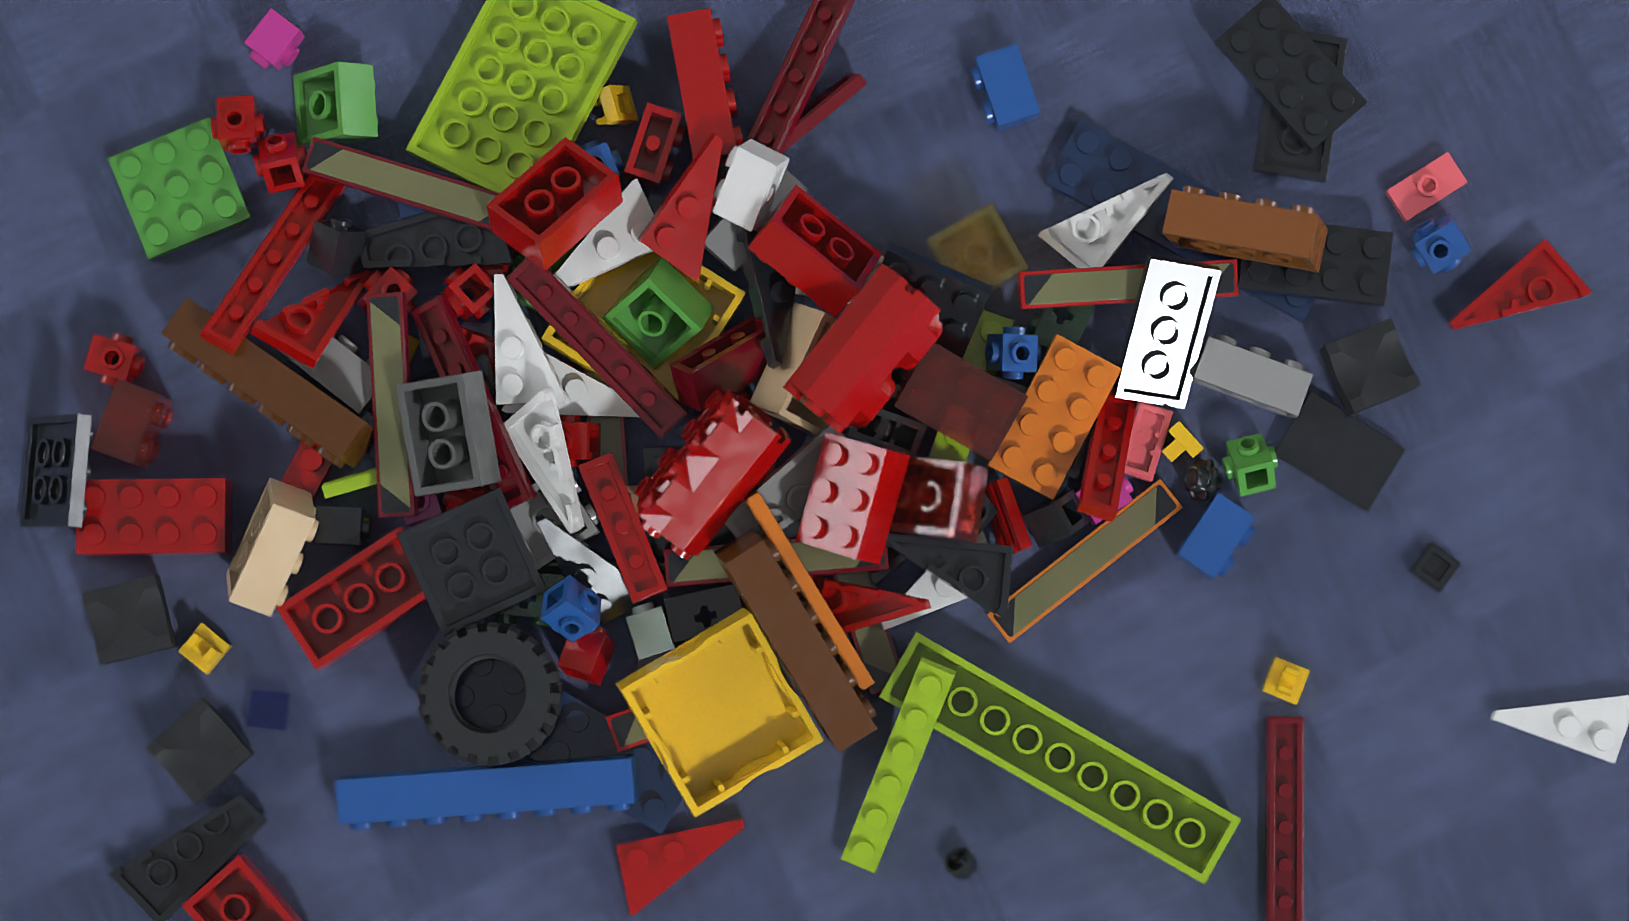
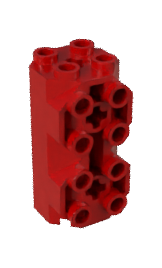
[783,263,942,434]
[635,389,791,560]

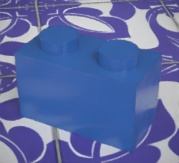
[970,43,1040,132]
[1174,493,1256,580]

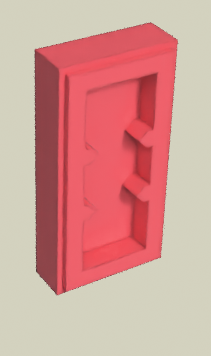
[1385,152,1468,223]
[1124,401,1174,482]

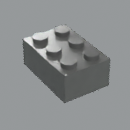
[395,370,501,496]

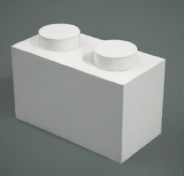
[712,139,790,232]

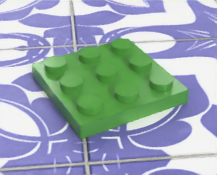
[108,117,252,261]

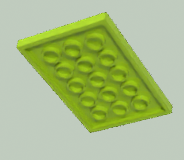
[406,0,638,193]

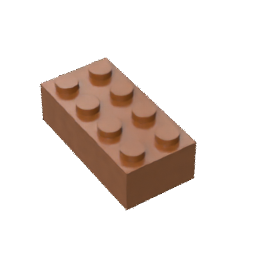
[1162,186,1328,273]

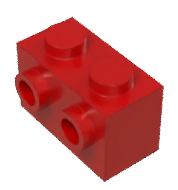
[623,102,686,190]

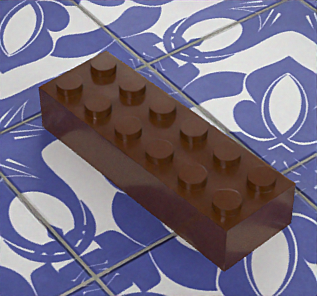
[161,297,374,469]
[714,528,877,753]

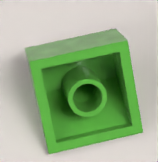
[293,61,378,147]
[602,257,715,369]

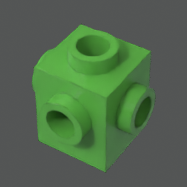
[1222,433,1278,497]

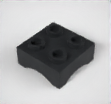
[1319,318,1421,417]
[82,574,177,665]
[146,698,255,804]

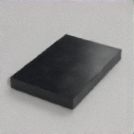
[1275,391,1406,512]

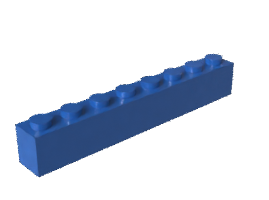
[335,754,639,830]

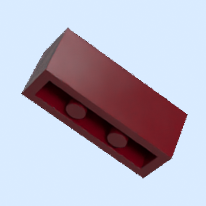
[669,315,768,412]

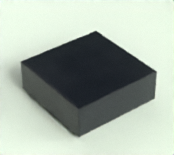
[1408,541,1461,593]

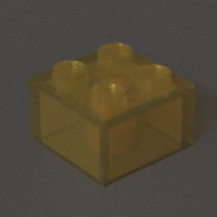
[926,203,1028,292]

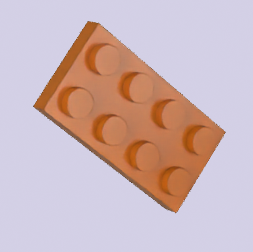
[986,334,1122,500]

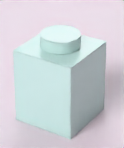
[626,602,676,660]

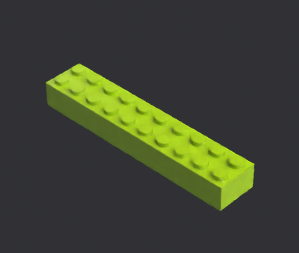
[879,632,1241,884]

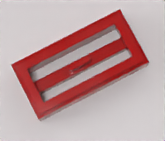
[981,477,1032,554]

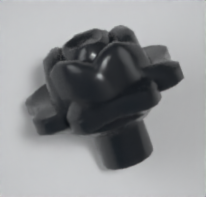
[1184,459,1223,501]

